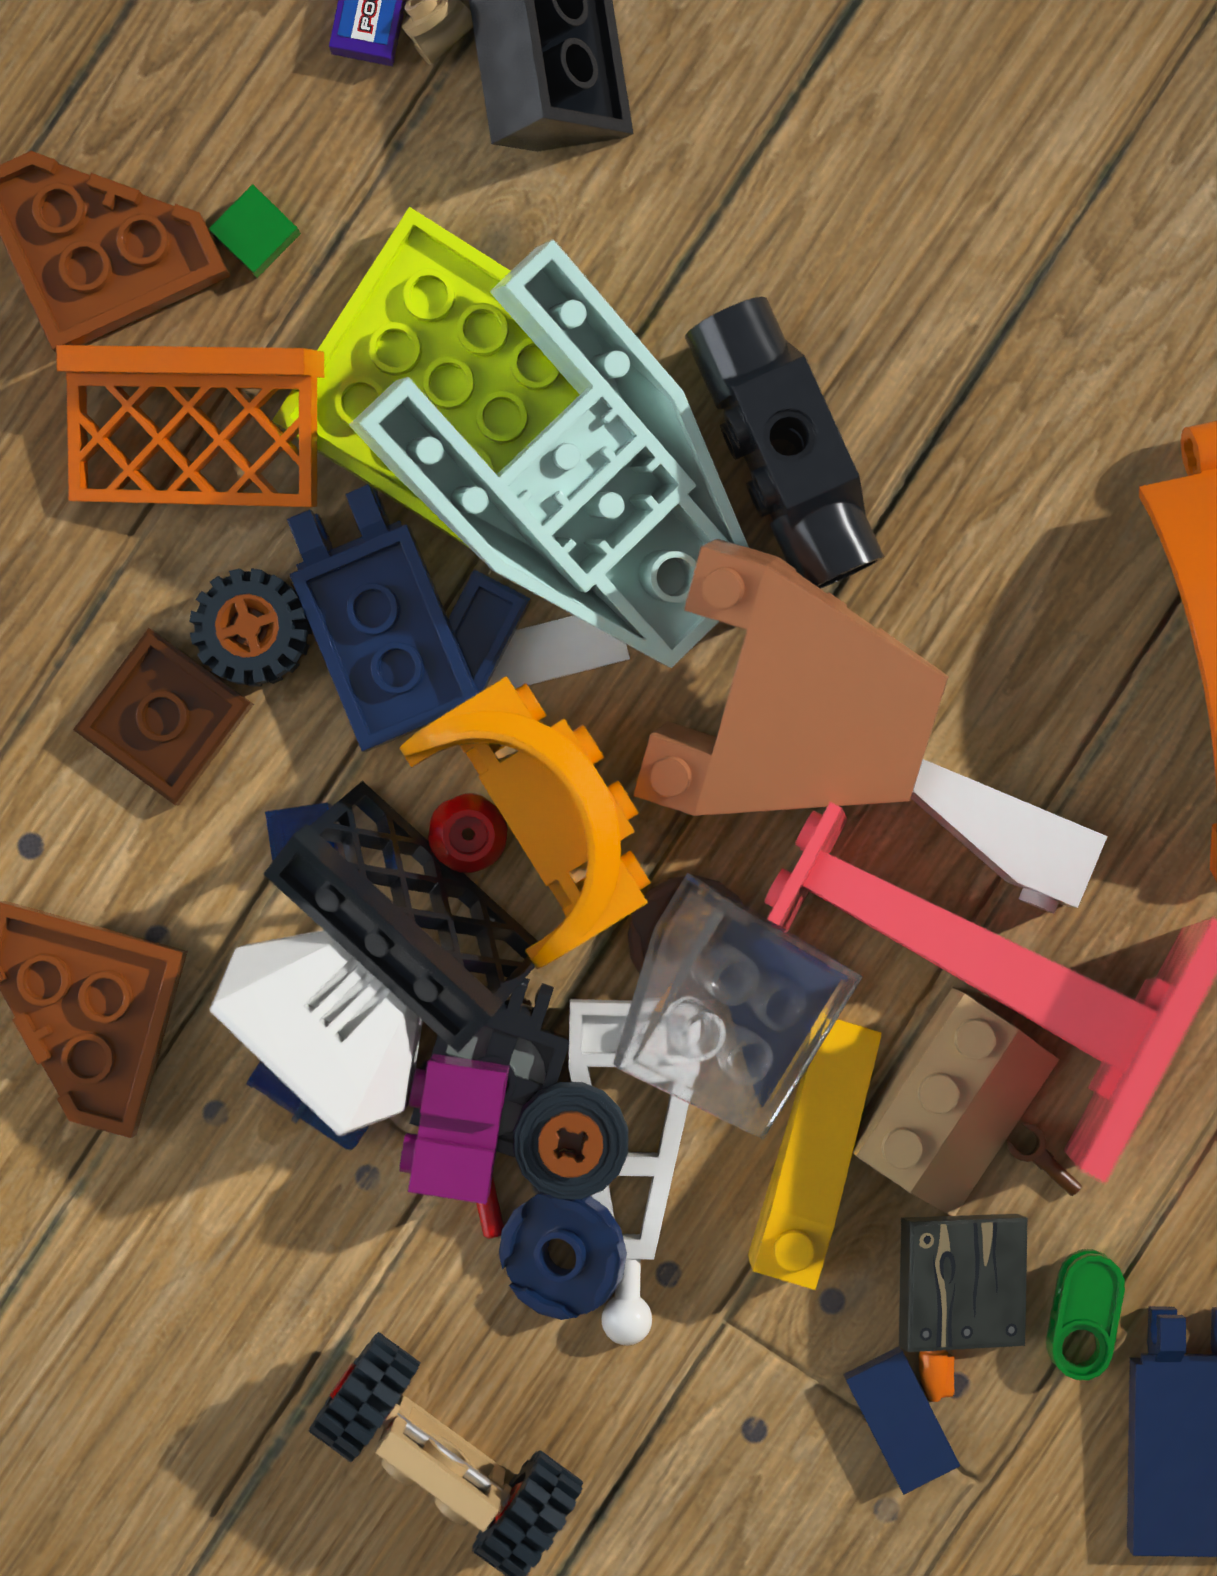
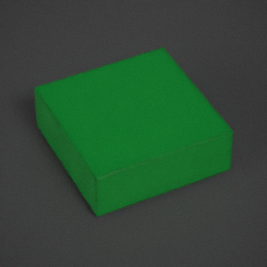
[209,184,301,278]

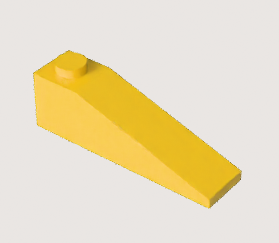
[748,1014,882,1290]

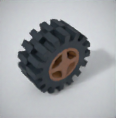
[189,568,312,687]

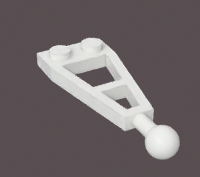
[568,999,698,1346]

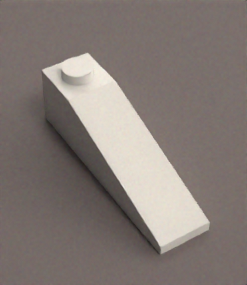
[911,759,1107,914]

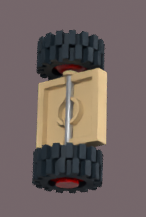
[308,1332,583,1576]

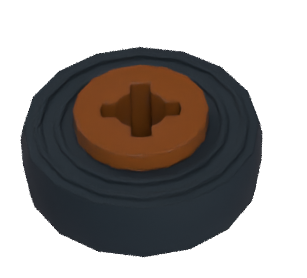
[513,1082,628,1199]

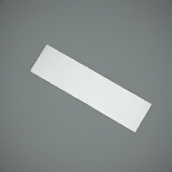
[486,615,630,689]

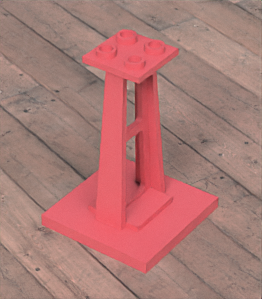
[764,802,1217,1183]

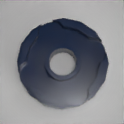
[499,1192,627,1320]

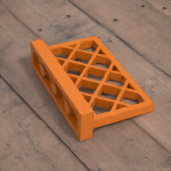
[56,345,324,507]

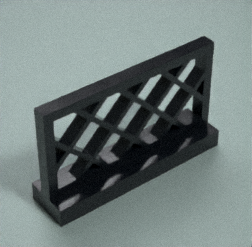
[263,781,538,1053]

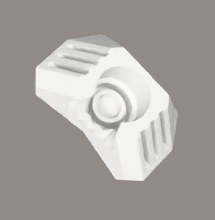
[210,930,423,1136]

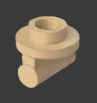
[402,0,473,65]

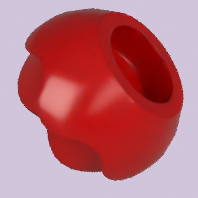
[428,793,508,873]

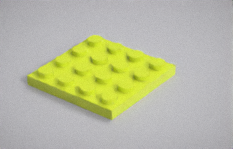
[272,207,580,548]

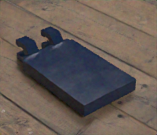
[287,484,478,752]
[1127,1306,1217,1557]

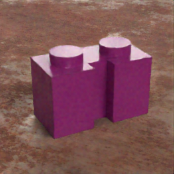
[399,1054,510,1204]

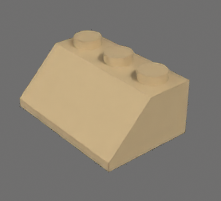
[853,988,1060,1216]

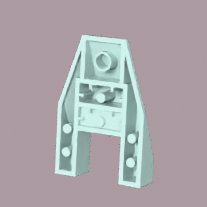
[349,240,749,668]

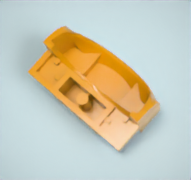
[399,676,651,969]

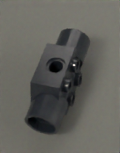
[685,297,884,589]

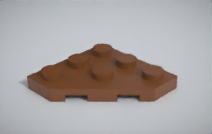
[0,151,231,352]
[0,901,188,1138]

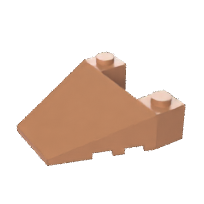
[633,539,949,816]

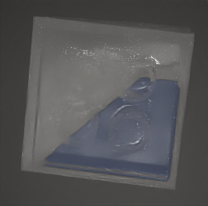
[613,873,863,1140]

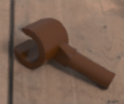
[1005,1122,1082,1196]

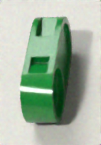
[1046,1249,1125,1380]

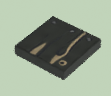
[899,1214,1028,1352]

